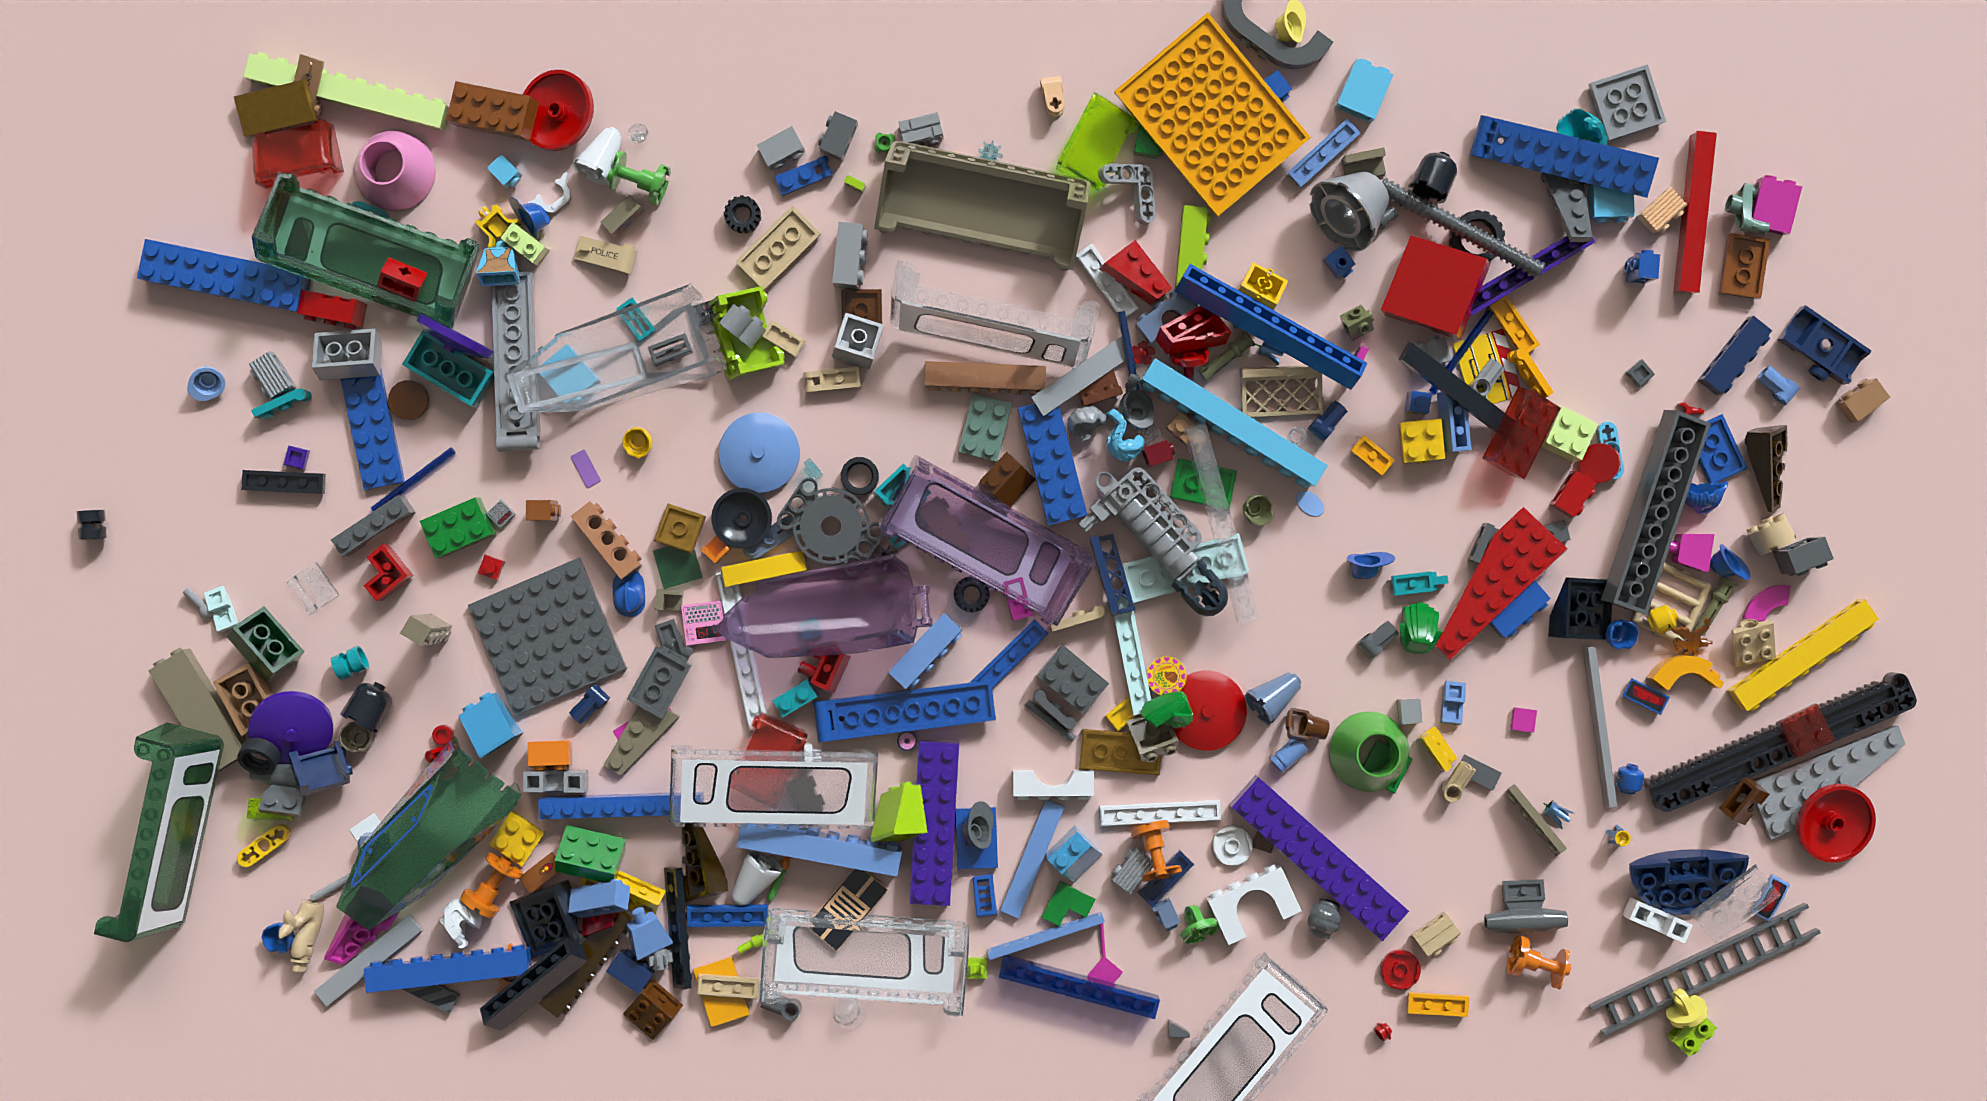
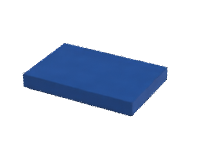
[1699,414,1748,483]
[956,807,998,869]

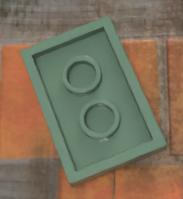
[958,394,1012,462]

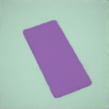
[571,449,601,488]

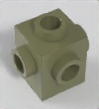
[1340,305,1374,341]

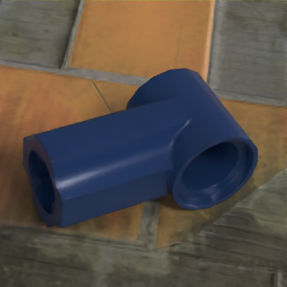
[1308,400,1348,442]
[569,684,610,724]

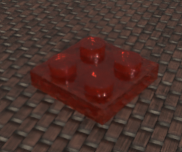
[1779,703,1835,758]

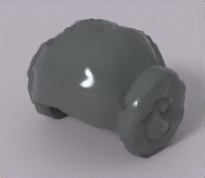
[1308,899,1342,939]

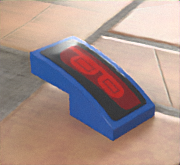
[1623,678,1670,715]

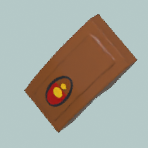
[519,852,558,894]

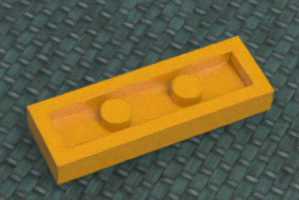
[1488,295,1540,353]
[1407,992,1469,1017]

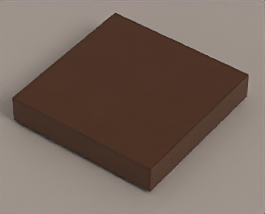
[841,289,882,324]

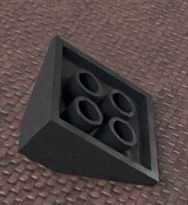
[1548,577,1612,640]
[510,880,578,958]

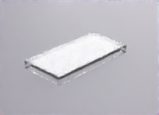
[1690,864,1781,943]

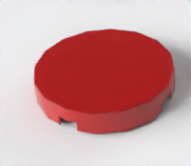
[1579,443,1621,483]
[1380,949,1421,990]

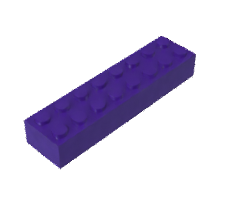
[910,740,959,906]

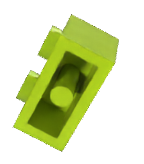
[1666,1017,1717,1057]

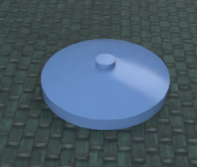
[719,413,800,493]

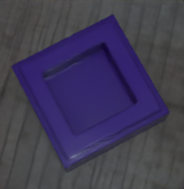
[283,445,310,470]

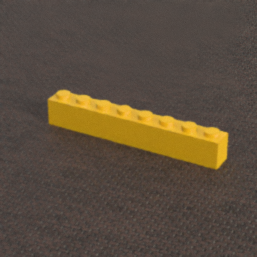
[1727,599,1879,712]

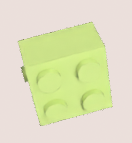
[1538,406,1598,463]

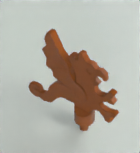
[1671,618,1713,656]

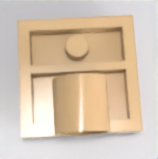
[1731,619,1776,667]

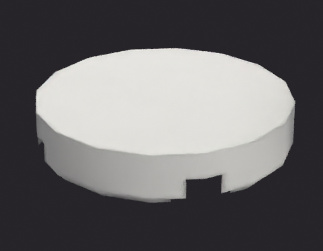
[1212,825,1253,866]

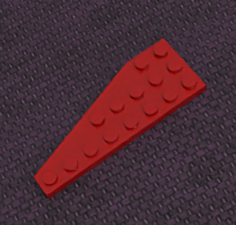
[1436,507,1568,661]

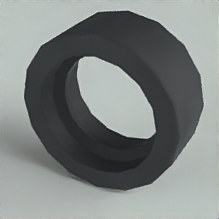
[841,457,879,495]
[237,738,280,775]

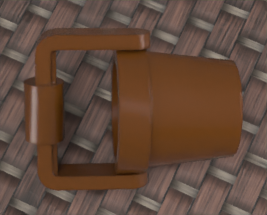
[1286,708,1330,742]

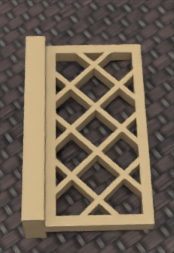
[1240,365,1323,417]

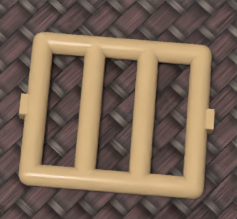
[1631,563,1712,641]

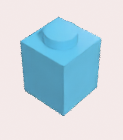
[487,154,522,188]

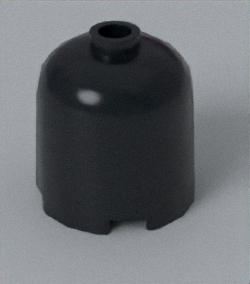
[1408,152,1457,204]
[340,681,392,733]

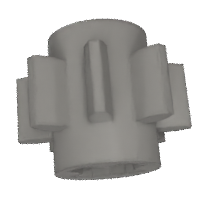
[647,947,673,970]

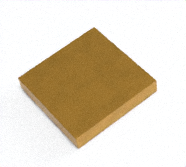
[654,503,706,554]

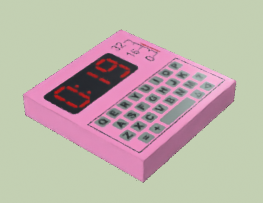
[681,601,727,645]

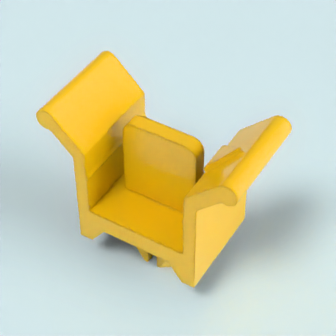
[475,204,522,248]

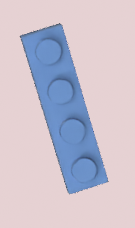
[1287,118,1360,188]

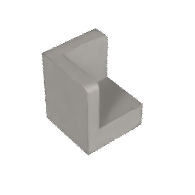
[1397,699,1422,724]

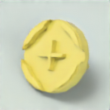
[1666,988,1708,1028]

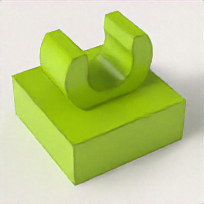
[967,957,987,979]

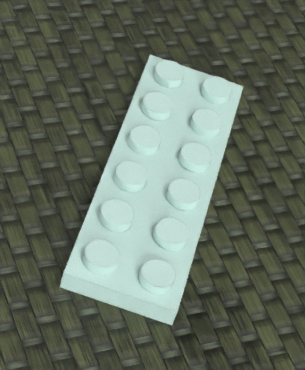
[1122,533,1249,603]

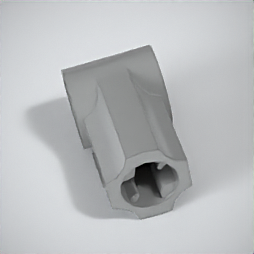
[1469,358,1505,396]

